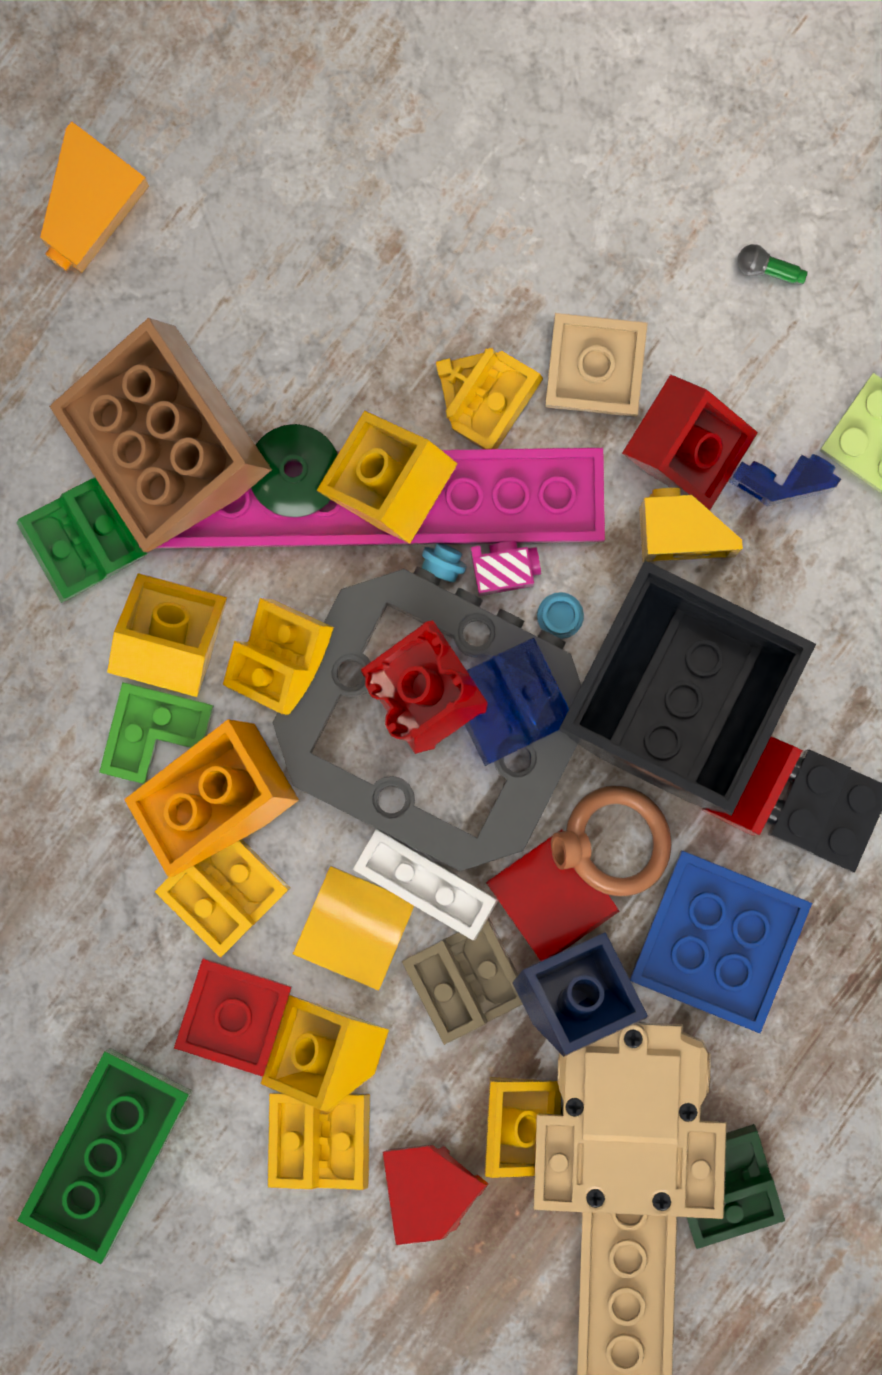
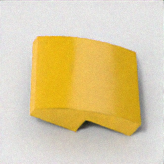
[223,598,334,715]
[155,839,291,958]
[293,866,414,991]
[268,1093,370,1190]

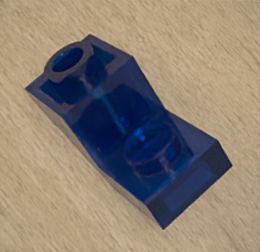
[729,454,841,506]

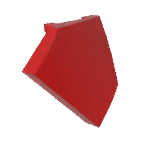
[383,1145,489,1245]

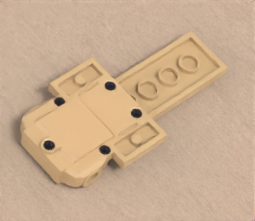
[534,1022,727,1375]

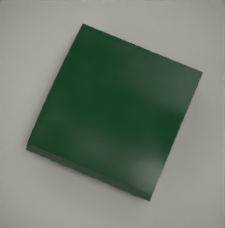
[686,1124,786,1249]

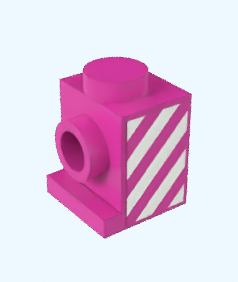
[471,541,541,596]

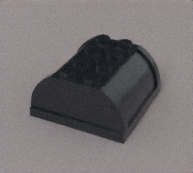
[560,560,816,816]

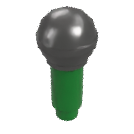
[738,244,808,284]

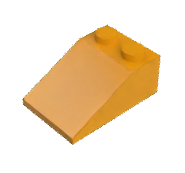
[124,719,299,877]

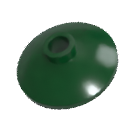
[251,424,338,518]

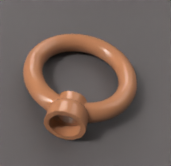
[551,786,672,896]

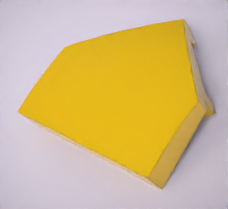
[436,347,543,449]

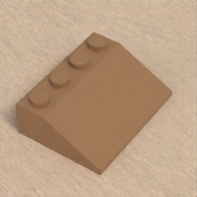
[49,318,272,552]

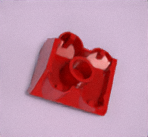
[361,620,488,754]

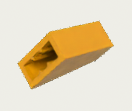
[40,121,149,273]

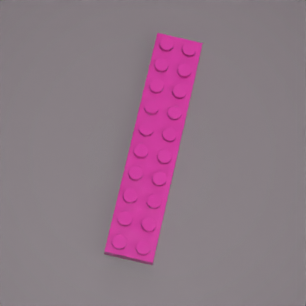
[139,448,605,549]

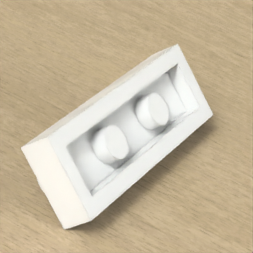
[353,829,498,940]

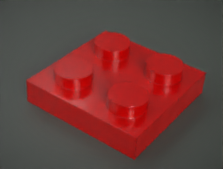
[174,958,292,1077]

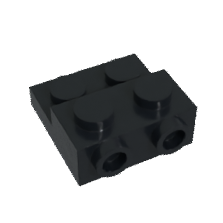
[766,749,882,873]

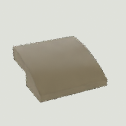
[402,917,523,1045]

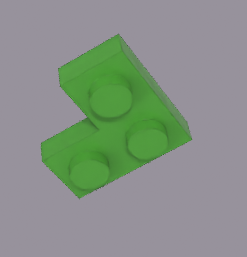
[99,682,214,784]

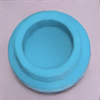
[421,543,467,582]
[537,592,584,639]

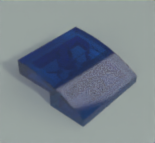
[465,638,569,766]

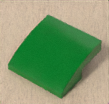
[16,477,147,603]

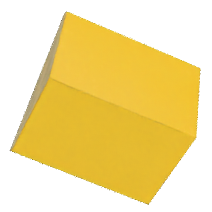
[484,1077,561,1178]

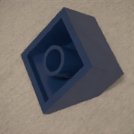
[512,932,648,1057]

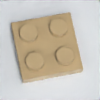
[545,313,648,417]

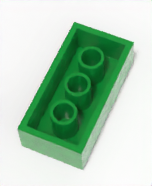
[17,1048,193,1264]

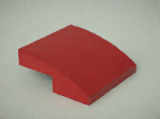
[486,829,620,961]

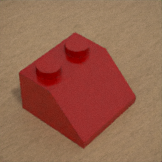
[622,374,758,511]
[702,736,803,836]

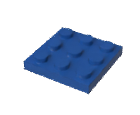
[629,850,812,1034]

